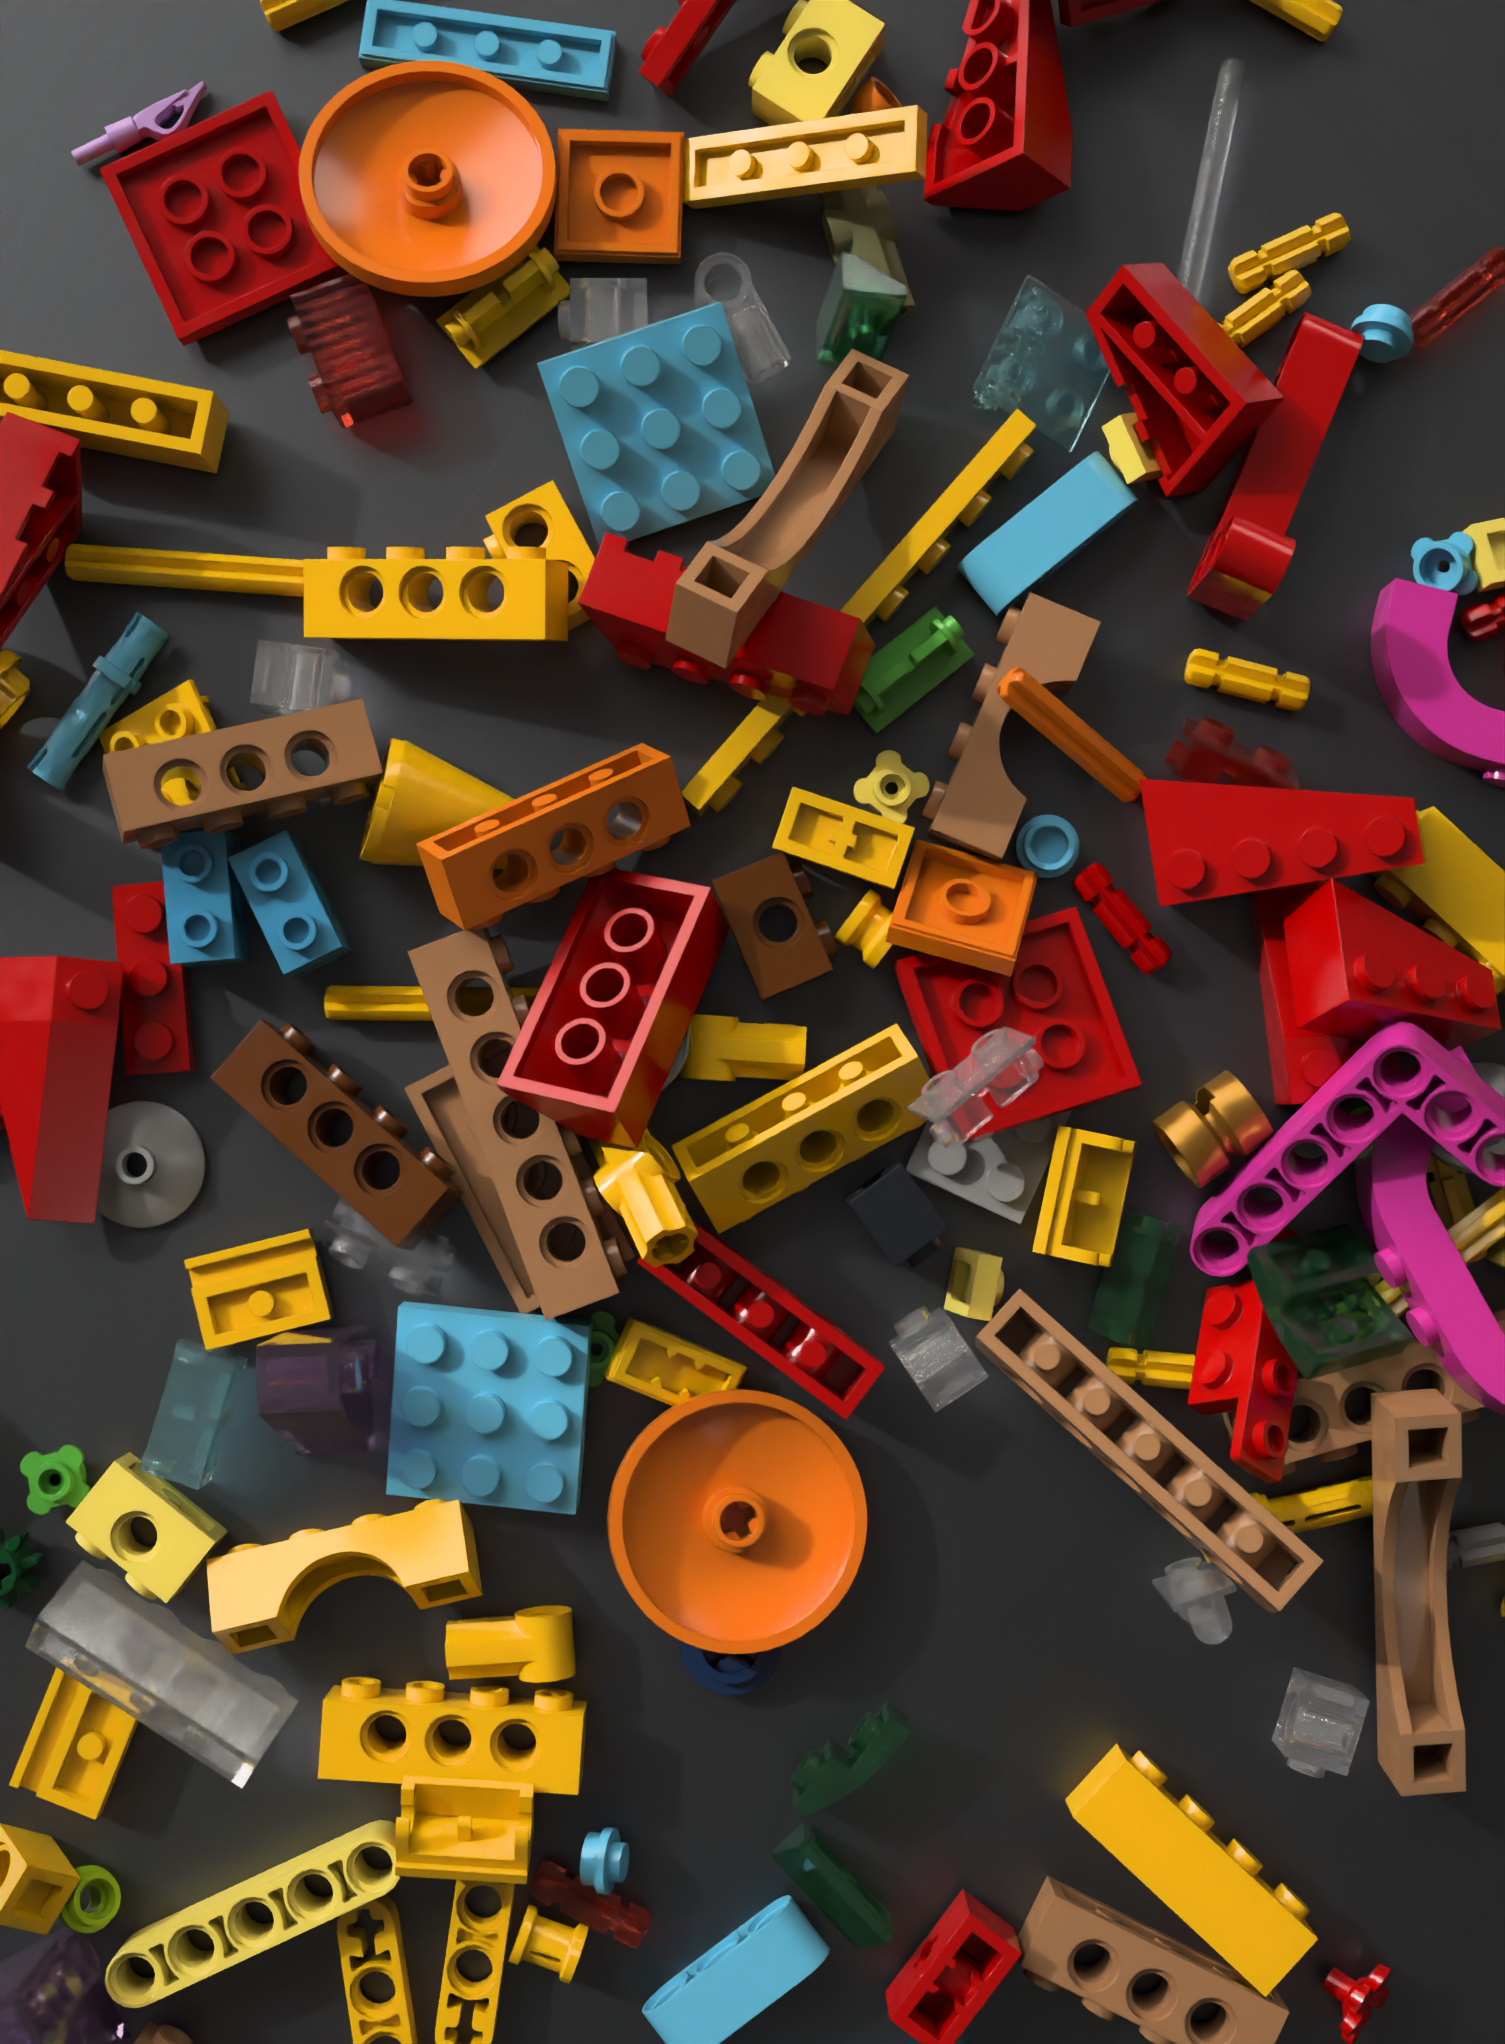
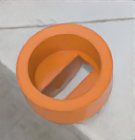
[850,76,902,115]

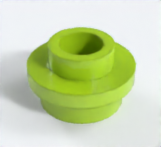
[58,1865,121,1933]

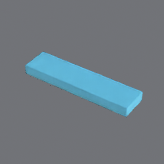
[358,0,617,101]

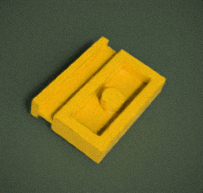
[184,1227,335,1350]
[9,1659,150,1820]

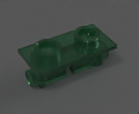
[1086,1209,1184,1349]

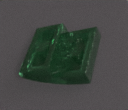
[1246,1224,1413,1380]

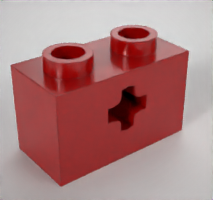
[885,1889,1022,2044]

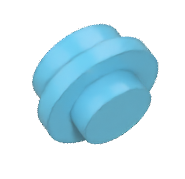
[1350,304,1414,363]
[1015,815,1080,879]
[580,1827,630,1895]

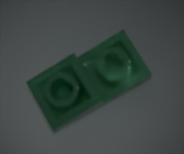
[790,1701,911,1817]

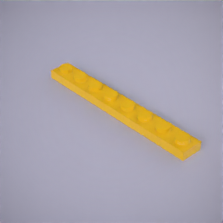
[681,408,1037,817]

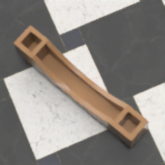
[665,349,909,669]
[1371,1388,1466,1797]

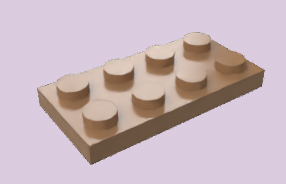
[404,1040,637,1314]

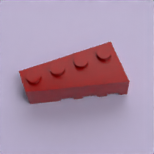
[578,532,875,716]
[1139,779,1427,907]

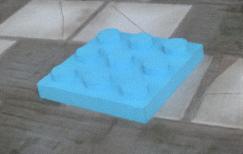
[537,302,775,548]
[386,1301,593,1515]

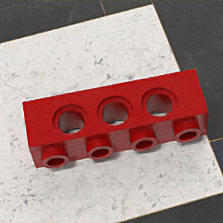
[637,1215,885,1420]

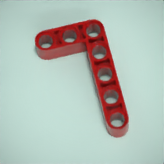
[1186,312,1364,621]

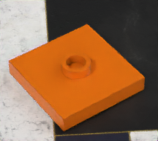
[554,129,685,265]
[885,839,1039,977]

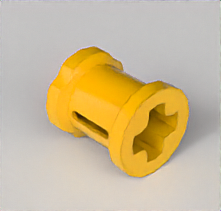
[508,1904,589,1984]

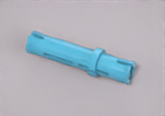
[27,611,171,790]

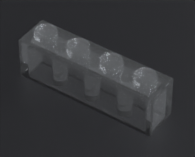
[25,1560,299,1788]

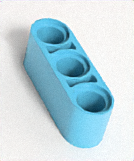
[957,451,1138,616]
[642,1895,830,2044]

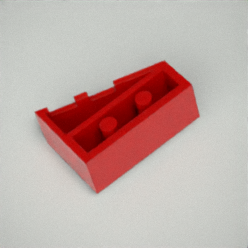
[1085,262,1284,498]

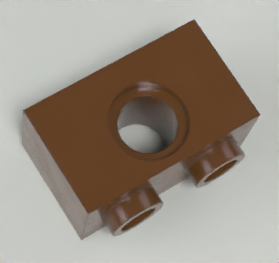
[712,851,839,1002]

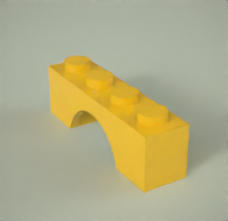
[206,1499,483,1655]

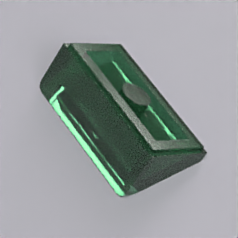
[816,251,907,366]
[772,1822,893,1948]

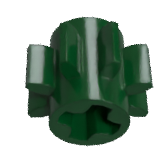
[0,1526,45,1610]

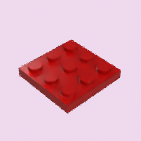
[99,89,347,346]
[894,907,1142,1146]

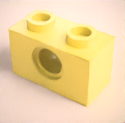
[748,0,885,126]
[66,1452,229,1604]

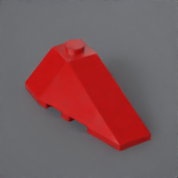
[924,0,1073,211]
[1249,880,1401,1104]
[0,956,123,1224]

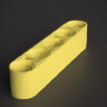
[105,1820,401,2008]

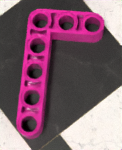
[1190,1021,1505,1277]

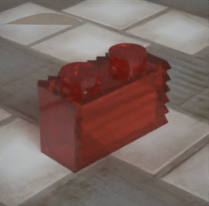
[287,274,413,428]

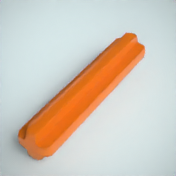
[996,667,1147,803]

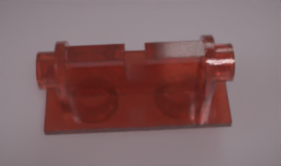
[1164,716,1299,790]

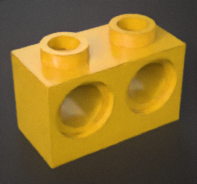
[483,480,595,631]

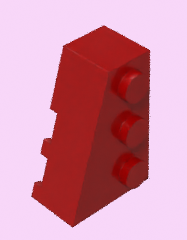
[0,412,83,649]
[1282,879,1502,1051]

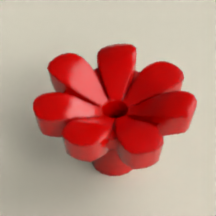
[1322,1964,1393,2044]

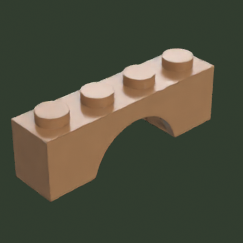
[922,592,1101,862]

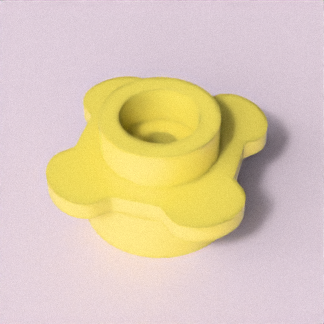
[854,750,930,823]

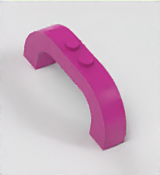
[1370,578,1505,787]
[1355,1045,1505,1416]

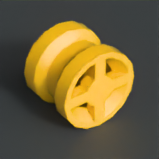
[833,888,893,969]

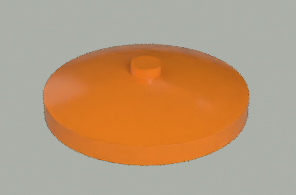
[299,60,557,297]
[607,1389,867,1654]

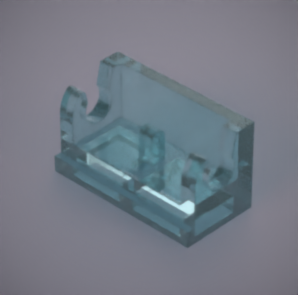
[140,1339,248,1490]

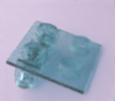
[972,274,1110,452]

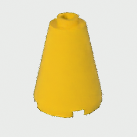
[359,738,515,870]

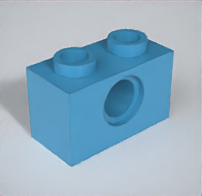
[228,830,354,979]
[161,831,250,968]

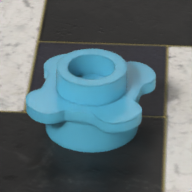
[1411,532,1479,595]

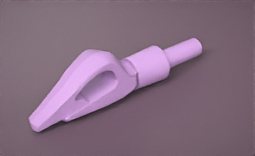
[71,81,207,166]

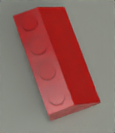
[496,868,730,1149]

